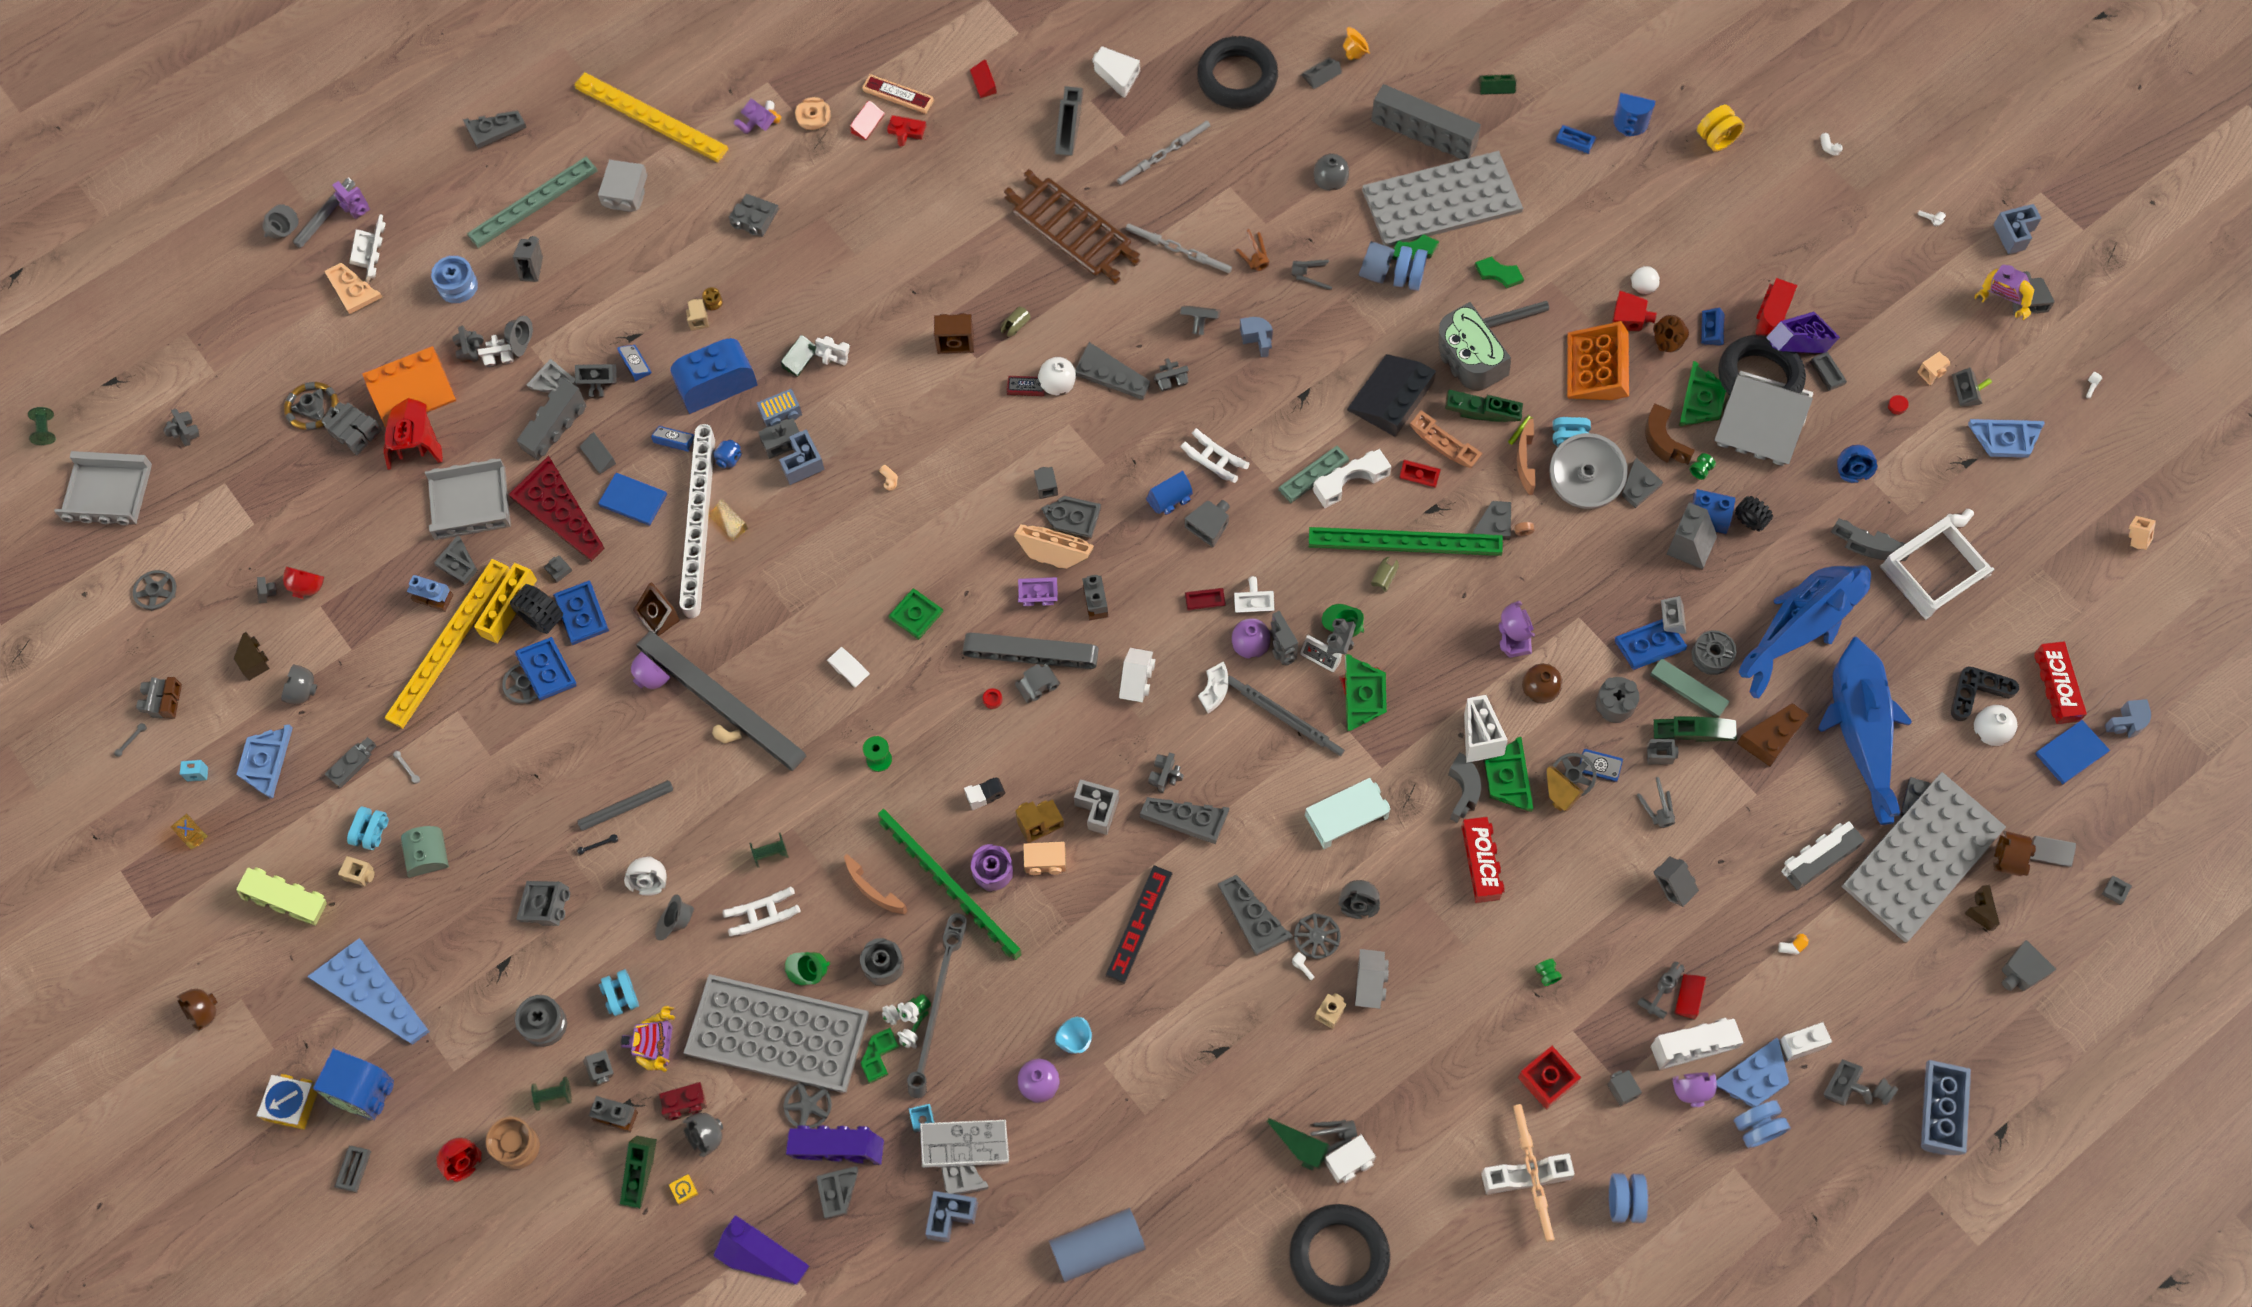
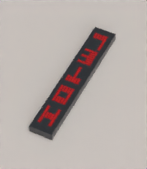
[1106,865,1173,984]

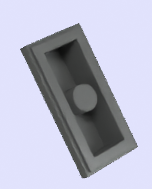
[1302,57,1342,89]
[1952,367,1983,406]
[580,432,616,474]

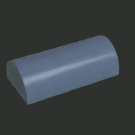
[1921,1060,1971,1155]
[1049,1208,1145,1282]

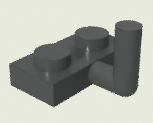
[1823,1059,1873,1106]

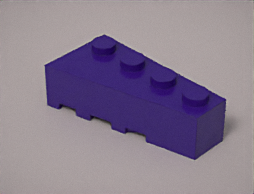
[1766,312,1840,353]
[786,1125,884,1165]

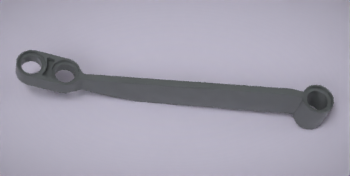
[907,913,967,1098]

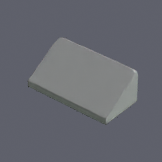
[1661,596,1686,634]
[2030,836,2076,867]

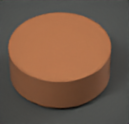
[1514,522,1535,536]

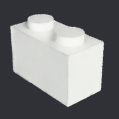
[1779,1022,1832,1062]
[1324,1135,1376,1184]

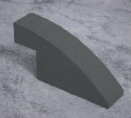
[1055,86,1084,156]

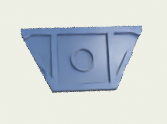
[1968,419,2045,458]
[236,725,293,799]
[1716,1038,1789,1108]

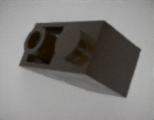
[234,632,270,681]

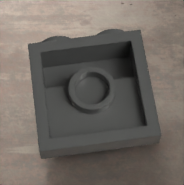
[729,194,779,237]
[1270,611,1298,665]
[516,881,570,926]

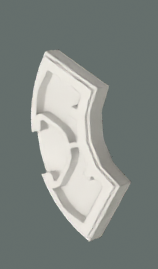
[1198,662,1228,713]

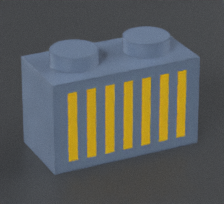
[757,389,802,427]

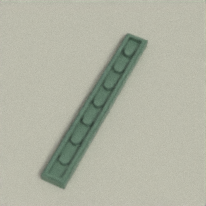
[467,157,597,249]

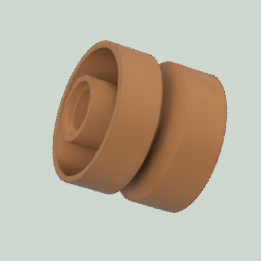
[486,1117,540,1169]

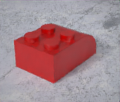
[1755,278,1798,336]

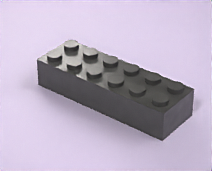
[1371,84,1481,160]

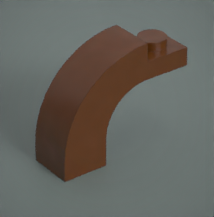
[1645,403,1695,465]

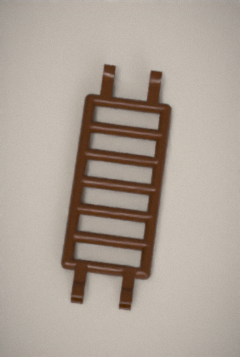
[1004,169,1140,285]

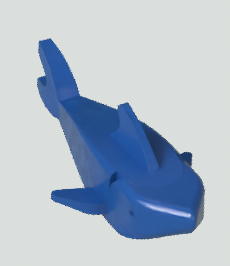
[1739,565,1871,699]
[1818,637,1912,825]

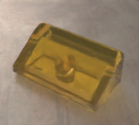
[709,499,748,541]

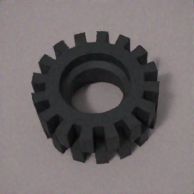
[1735,496,1773,532]

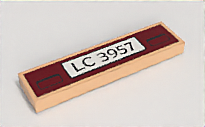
[862,75,934,114]

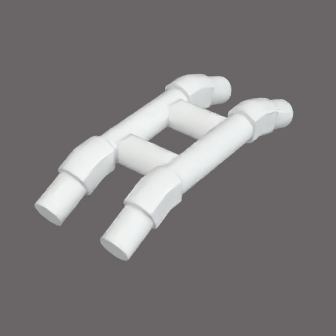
[1180,428,1249,483]
[723,887,800,936]

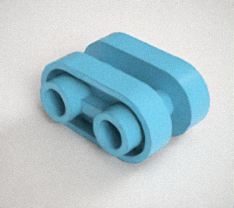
[1553,417,1591,447]
[347,806,389,850]
[599,969,639,1016]

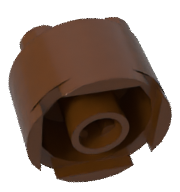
[1993,831,2036,877]

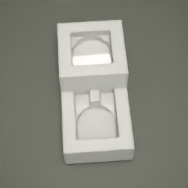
[827,647,870,688]

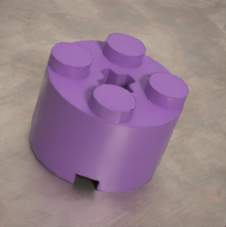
[971,844,1013,892]

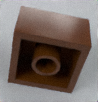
[934,313,974,354]

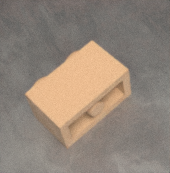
[1024,842,1066,875]

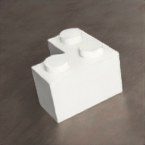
[1119,648,1155,702]

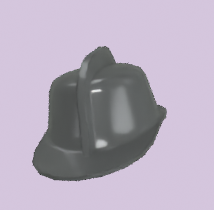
[262,204,299,239]
[504,315,533,357]
[655,895,694,941]

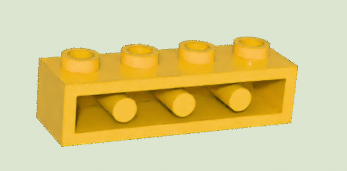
[474,563,537,644]

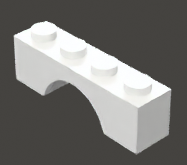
[1313,449,1391,508]
[1481,1154,1574,1195]

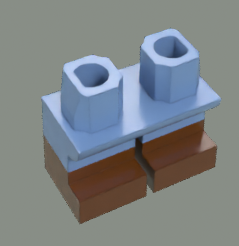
[407,575,453,612]

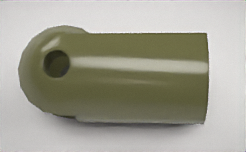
[1000,306,1031,337]
[1371,556,1399,592]

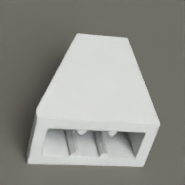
[1093,46,1140,98]

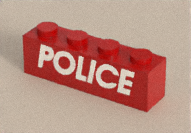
[2035,641,2087,724]
[1461,817,1505,903]

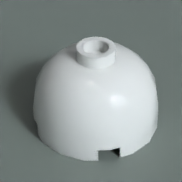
[1038,357,1076,395]
[1974,705,2018,746]
[624,857,667,895]

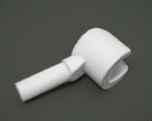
[1918,210,1946,226]
[2086,372,2102,399]
[1292,952,1315,980]

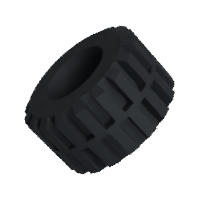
[510,584,563,634]

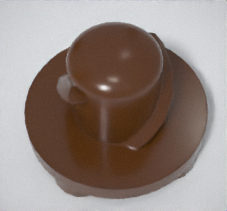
[1653,315,1689,352]

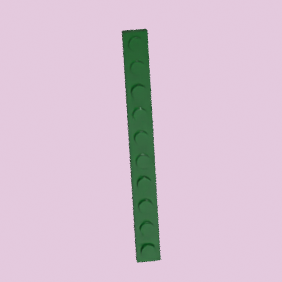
[1308,527,1503,556]
[878,808,1022,960]

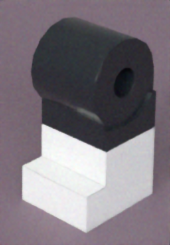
[964,777,1006,810]

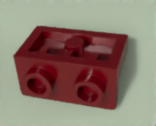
[659,1082,707,1121]

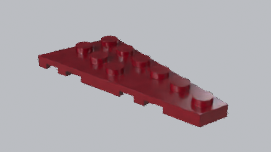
[509,455,605,562]

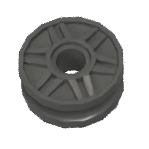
[1691,630,1737,675]

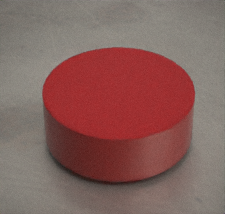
[1888,395,1909,415]
[982,688,1003,709]

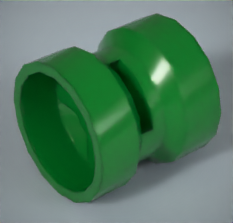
[1689,453,1716,480]
[1535,958,1563,987]

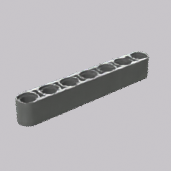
[962,633,1099,669]

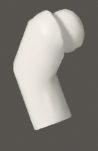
[1820,133,1843,156]
[1946,509,1974,527]

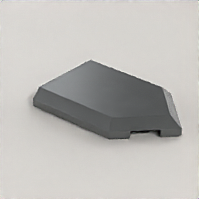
[1041,496,1101,539]

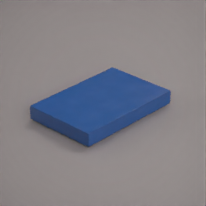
[598,473,667,526]
[553,580,609,645]
[1615,619,1687,670]
[515,637,577,701]
[2035,720,2110,785]

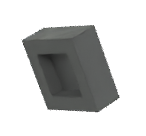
[2102,875,2132,905]

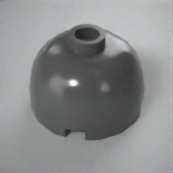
[1313,153,1349,190]
[281,664,317,704]
[1338,880,1380,919]
[683,1113,723,1157]

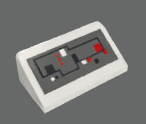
[1300,635,1342,672]

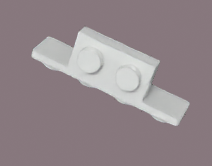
[349,214,385,284]

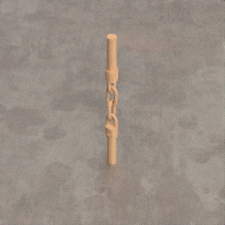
[1513,1104,1554,1242]

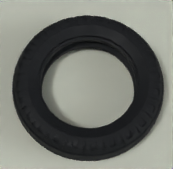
[1197,36,1278,109]
[1718,335,1806,396]
[1289,1204,1390,1307]

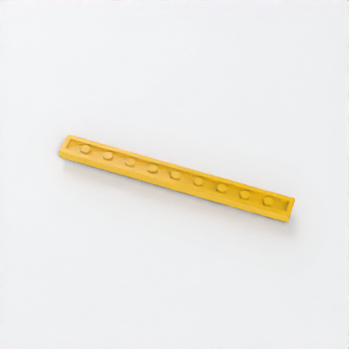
[574,72,728,162]
[385,559,510,729]

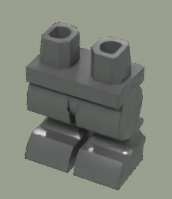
[321,402,382,455]

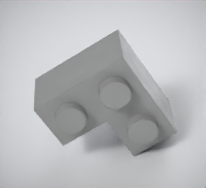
[1074,779,1119,835]
[1355,949,1389,1009]

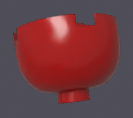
[283,567,324,599]
[436,1137,482,1182]

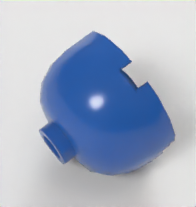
[1837,445,1878,483]

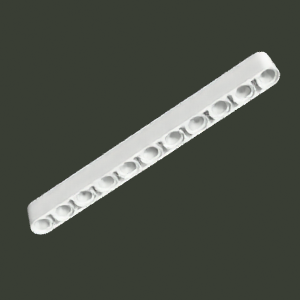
[680,424,715,618]

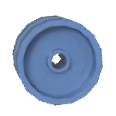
[1393,246,1428,291]
[431,256,478,303]
[1734,1100,1791,1148]
[1609,1173,1648,1223]

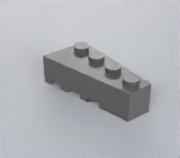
[517,377,587,460]

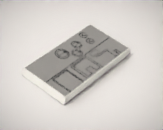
[920,1120,1009,1167]

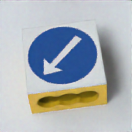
[257,1074,318,1130]

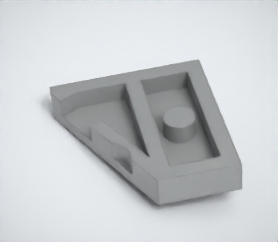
[527,359,577,393]
[941,1165,988,1195]

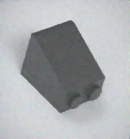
[1666,502,1717,569]

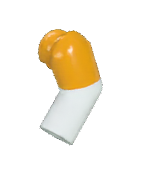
[765,101,781,124]
[1778,934,1809,954]

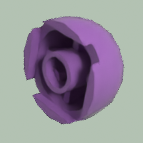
[1499,600,1535,641]
[1232,618,1270,658]
[631,651,670,689]
[1017,1059,1060,1103]
[1672,1072,1717,1107]

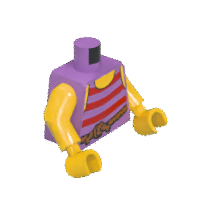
[1974,264,2034,320]
[621,1006,675,1072]

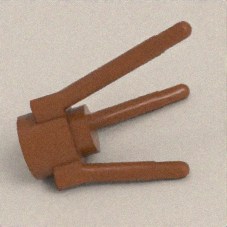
[1236,229,1270,271]

